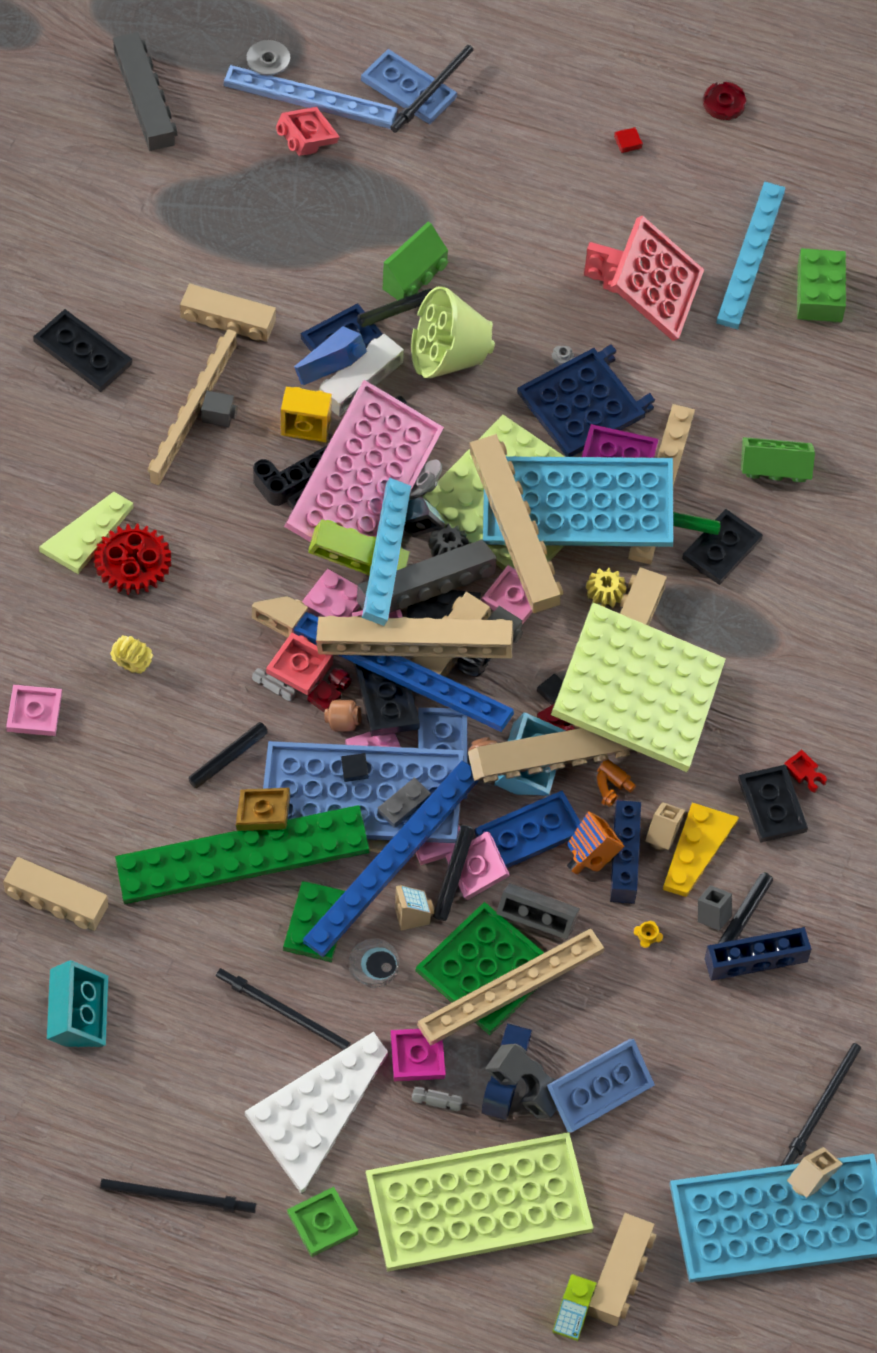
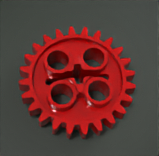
[94,524,172,595]

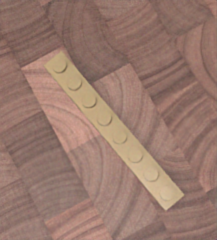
[148,329,237,486]
[628,404,695,565]
[417,928,604,1046]

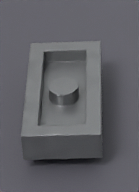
[377,777,431,828]

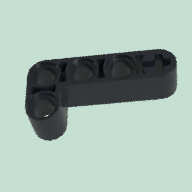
[253,445,328,506]

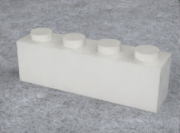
[319,334,404,417]

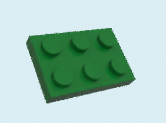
[283,881,345,962]

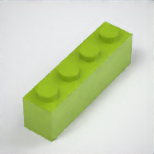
[308,519,410,575]

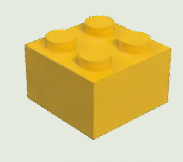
[281,386,332,443]

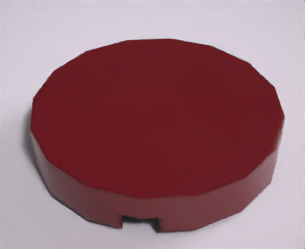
[703,82,747,120]

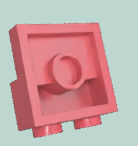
[276,107,340,156]
[584,242,624,293]
[266,633,333,695]

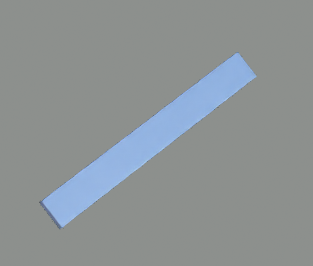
[224,65,398,129]

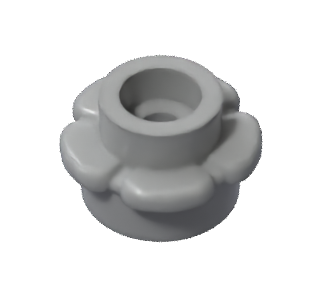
[552,345,574,366]

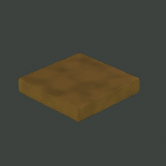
[236,788,291,831]

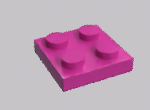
[390,1029,445,1081]

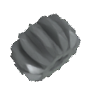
[428,523,469,557]

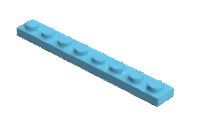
[716,182,786,329]
[362,478,411,626]

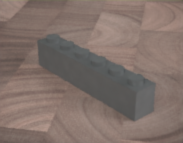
[113,32,178,151]
[357,539,497,613]

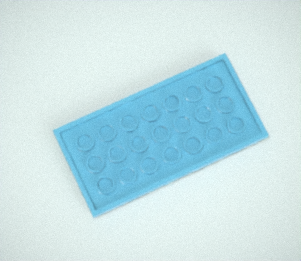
[483,456,673,547]
[670,1154,877,1283]

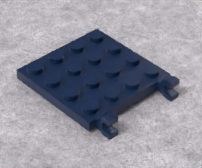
[517,344,655,457]

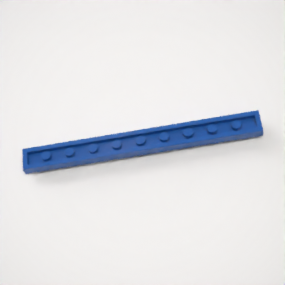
[293,612,514,732]
[303,760,479,957]

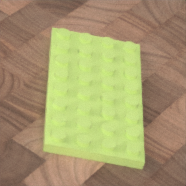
[366,1132,593,1272]

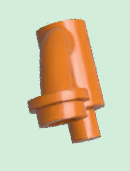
[597,759,636,807]

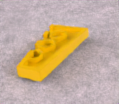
[663,803,739,897]

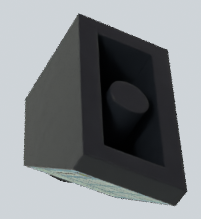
[404,497,446,537]

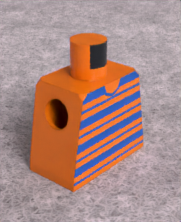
[567,811,624,875]

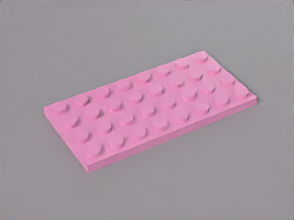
[284,380,444,575]

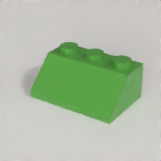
[383,222,448,300]
[741,437,815,482]

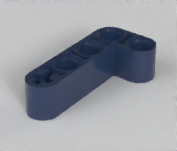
[481,1023,532,1120]

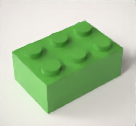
[797,248,846,322]

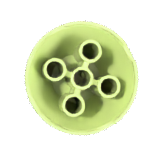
[411,287,495,379]

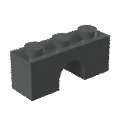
[485,1044,557,1119]

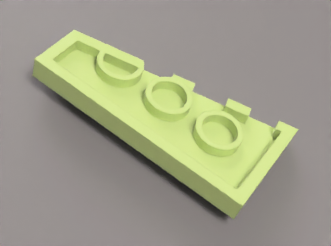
[39,492,133,574]

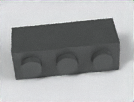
[496,883,580,939]

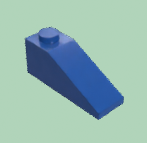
[294,326,367,385]

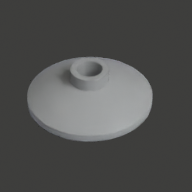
[247,40,290,76]
[409,460,442,498]

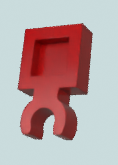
[784,749,827,793]

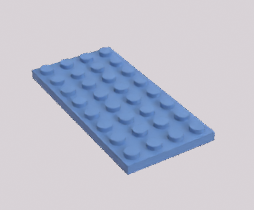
[263,741,464,843]

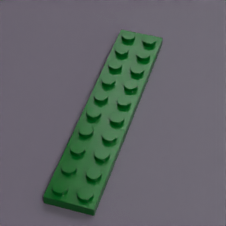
[115,805,370,905]

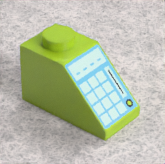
[552,1274,596,1341]

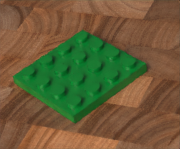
[416,902,544,1036]

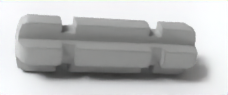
[252,668,296,701]
[412,1087,463,1111]

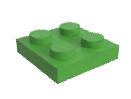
[287,1187,358,1257]

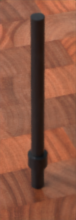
[390,45,474,133]
[216,968,351,1050]
[781,1043,861,1166]
[100,1178,257,1213]

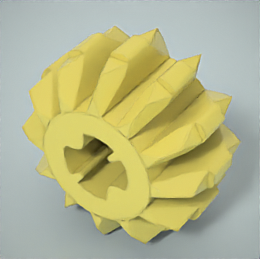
[586,568,626,608]
[110,636,153,674]

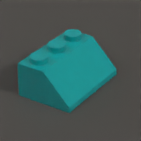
[47,960,108,1047]

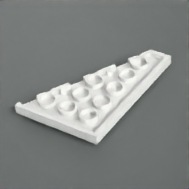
[245,1032,388,1194]

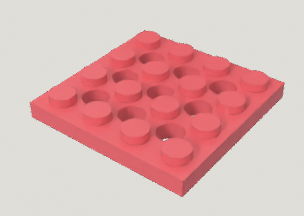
[611,216,704,341]

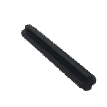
[357,288,432,327]
[189,722,268,788]
[433,825,474,921]
[717,872,773,944]

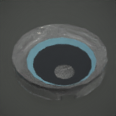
[349,938,399,988]

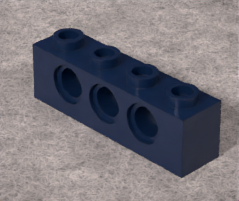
[610,800,641,904]
[704,927,812,981]

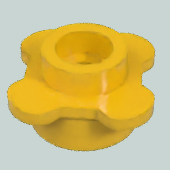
[634,921,663,948]

